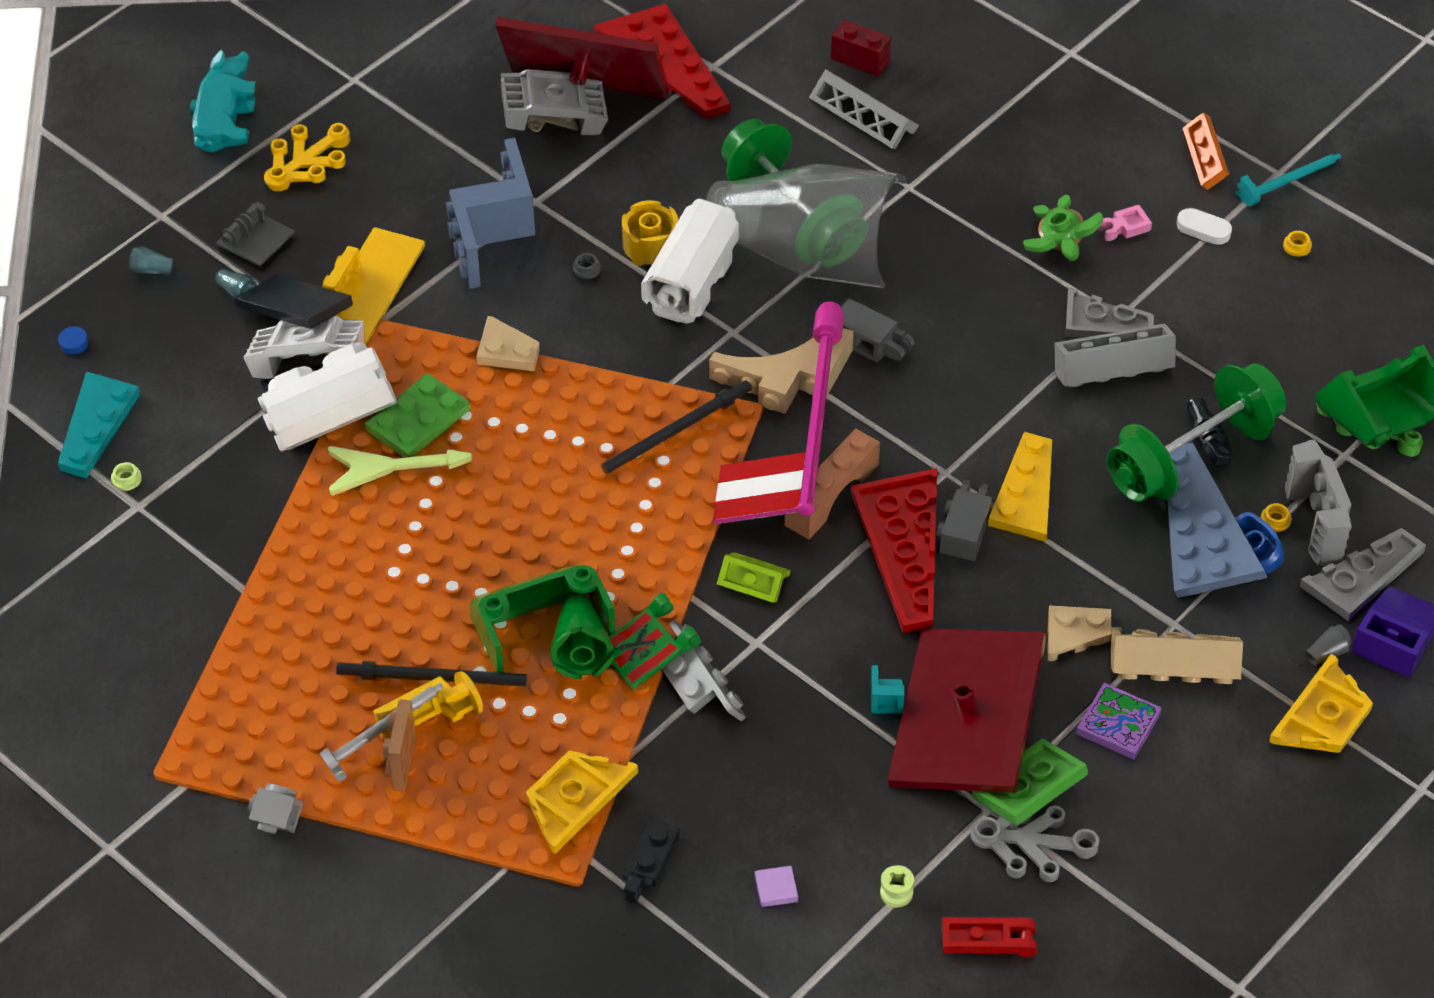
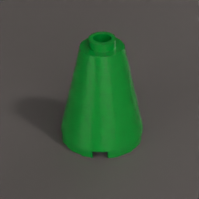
[550,595,614,679]

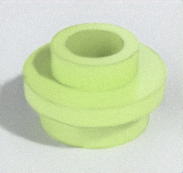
[111,462,142,491]

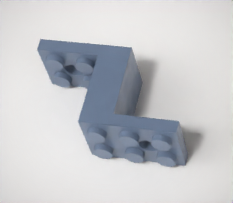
[446,138,535,289]

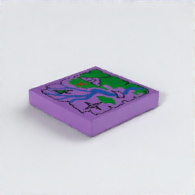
[1076,683,1162,760]

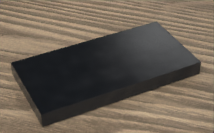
[234,274,353,329]

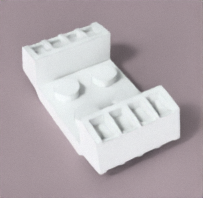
[244,315,364,379]

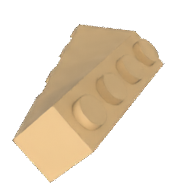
[1111,627,1243,684]

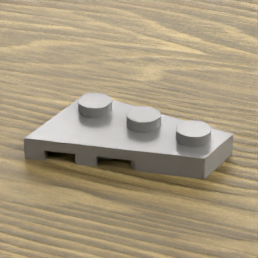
[1065,287,1154,338]

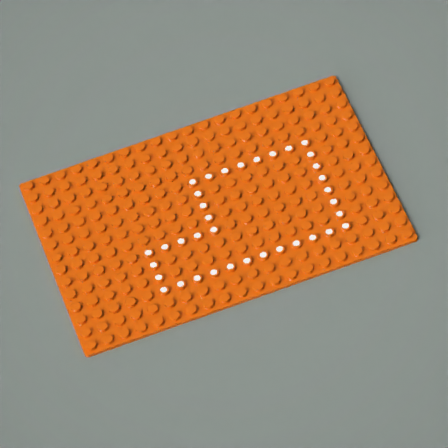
[154,320,763,887]

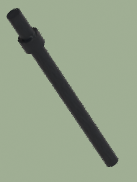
[601,380,752,474]
[336,661,527,687]

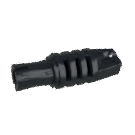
[1187,398,1234,465]

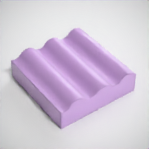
[755,866,798,907]

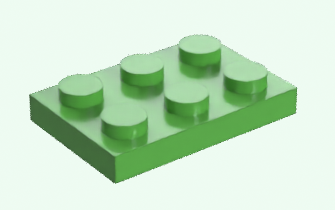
[365,373,471,458]
[972,738,1088,826]

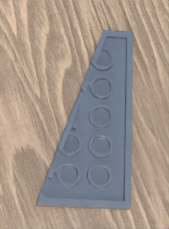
[1167,442,1268,598]

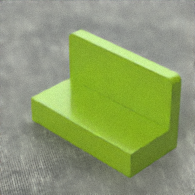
[717,552,791,603]

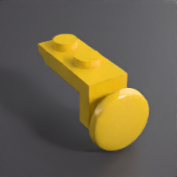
[373,671,483,738]

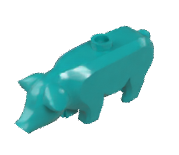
[190,50,256,152]

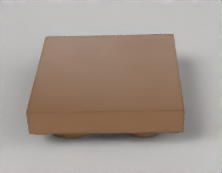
[383,699,416,791]

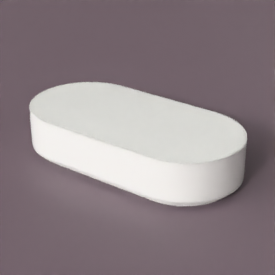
[1177,208,1232,245]

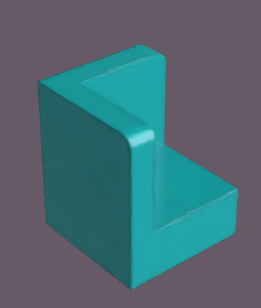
[871,665,904,714]

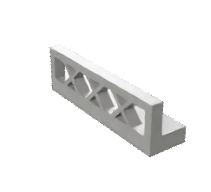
[809,69,919,150]

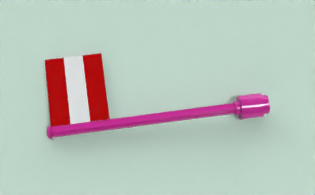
[713,302,844,524]

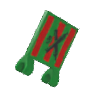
[609,593,701,690]

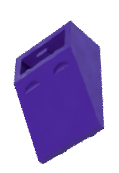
[1352,586,1434,678]

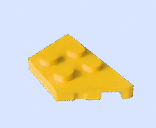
[1269,654,1373,753]
[526,750,638,854]

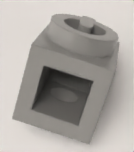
[248,783,304,834]

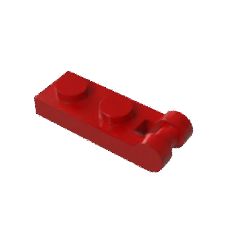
[942,917,1037,957]

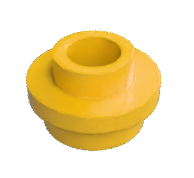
[1283,231,1312,257]
[1261,503,1292,532]

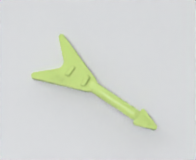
[328,446,472,495]

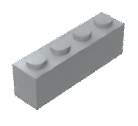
[1055,324,1176,387]

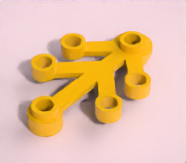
[264,123,350,191]

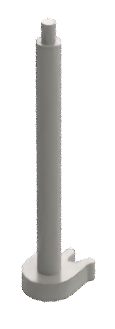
[319,682,444,783]

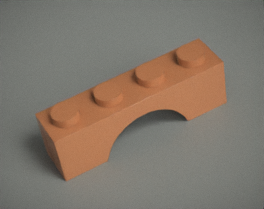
[785,428,880,539]

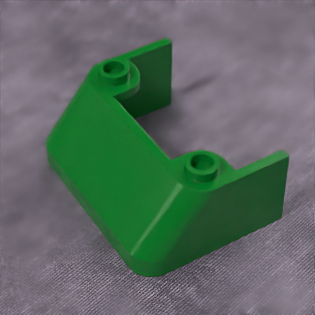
[470,565,615,673]

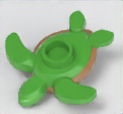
[1023,195,1104,261]

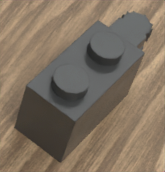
[841,298,915,363]
[936,479,992,561]

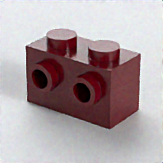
[831,19,891,76]

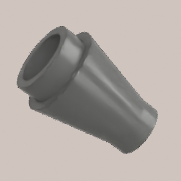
[1305,624,1353,666]

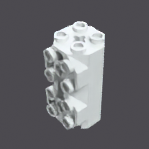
[641,199,739,324]
[258,343,397,452]

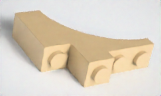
[709,328,854,414]

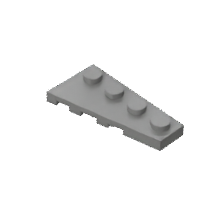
[1299,528,1426,621]

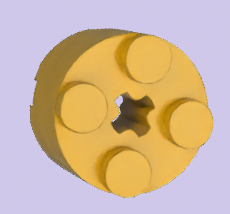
[622,200,678,266]

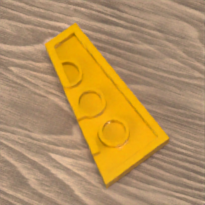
[988,432,1052,542]

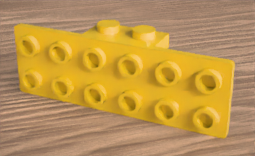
[322,228,425,355]

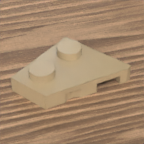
[476,316,540,371]

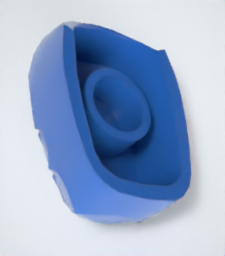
[1235,512,1285,574]

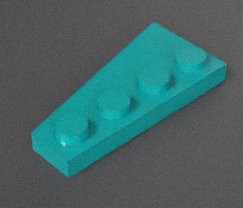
[58,371,140,478]

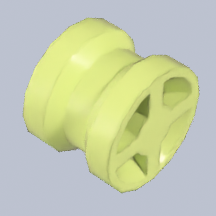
[880,865,914,908]

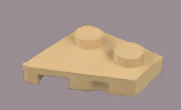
[1047,605,1111,661]

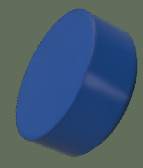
[58,326,89,355]

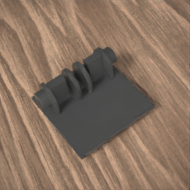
[216,202,296,267]

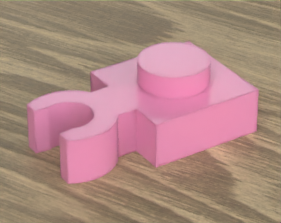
[1098,204,1152,241]

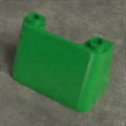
[1314,344,1434,448]

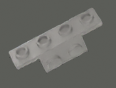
[662,620,746,721]

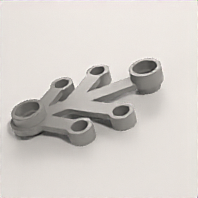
[970,806,1099,882]

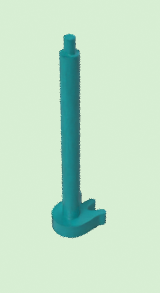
[1235,153,1341,206]

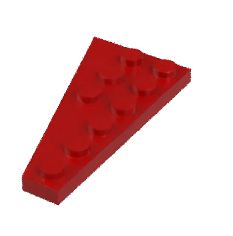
[593,4,731,119]
[851,468,937,633]

